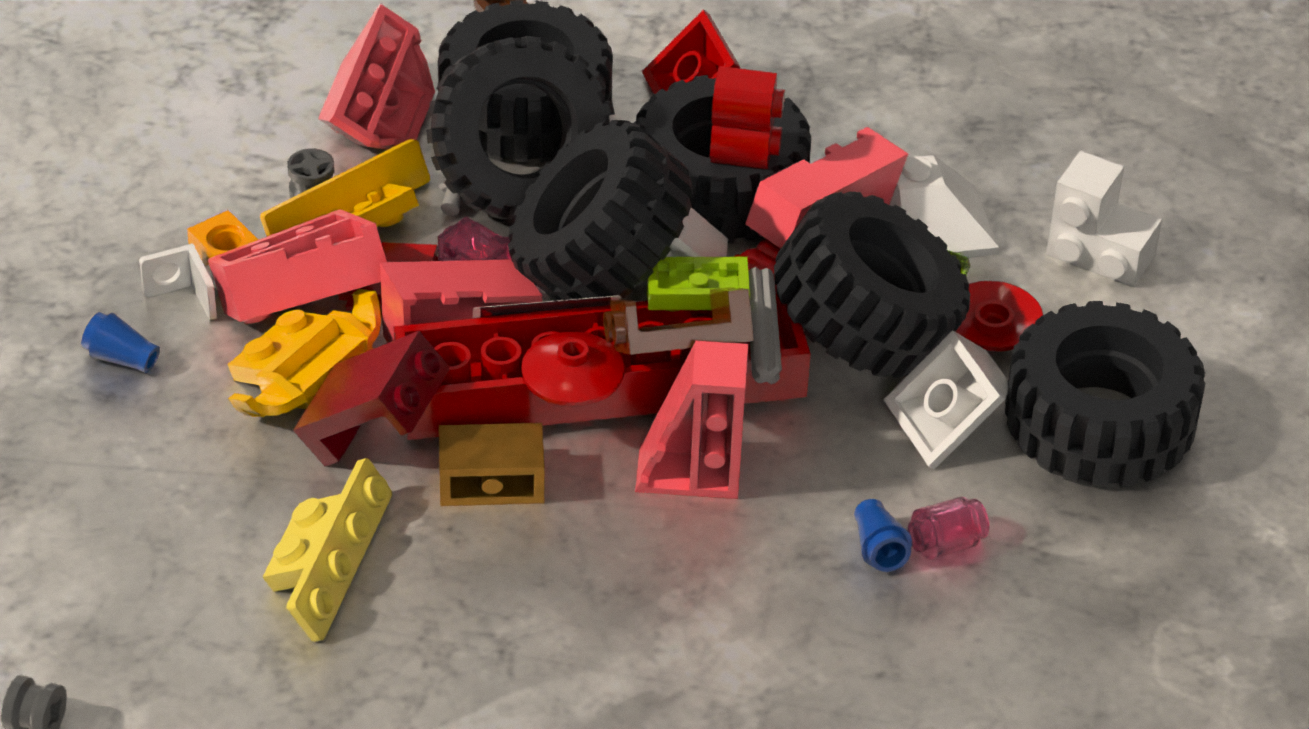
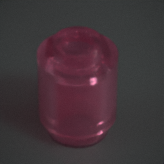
[907,496,989,560]

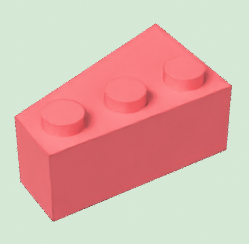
[745,127,909,249]
[208,209,387,324]
[380,259,542,343]
[635,341,748,499]

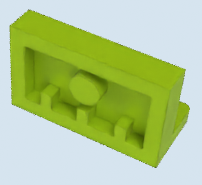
[647,257,750,312]

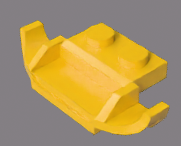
[227,289,381,417]

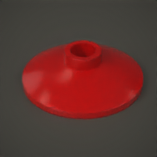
[955,281,1043,352]
[522,332,624,407]

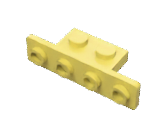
[262,458,392,642]

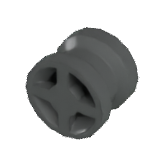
[287,148,335,198]
[1,675,67,729]

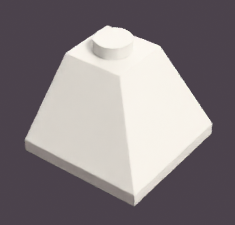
[889,155,999,259]
[883,330,1008,469]

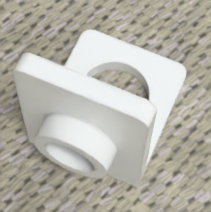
[139,243,218,321]

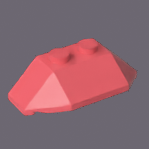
[318,4,435,150]

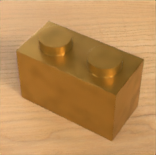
[439,423,545,506]

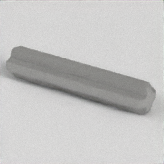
[748,267,782,385]

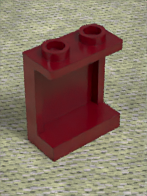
[293,331,449,467]

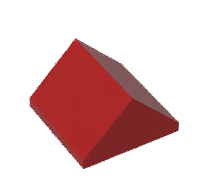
[641,9,740,94]

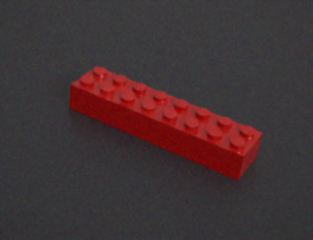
[393,287,811,440]

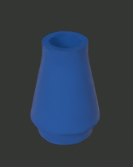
[81,312,160,373]
[854,499,912,572]

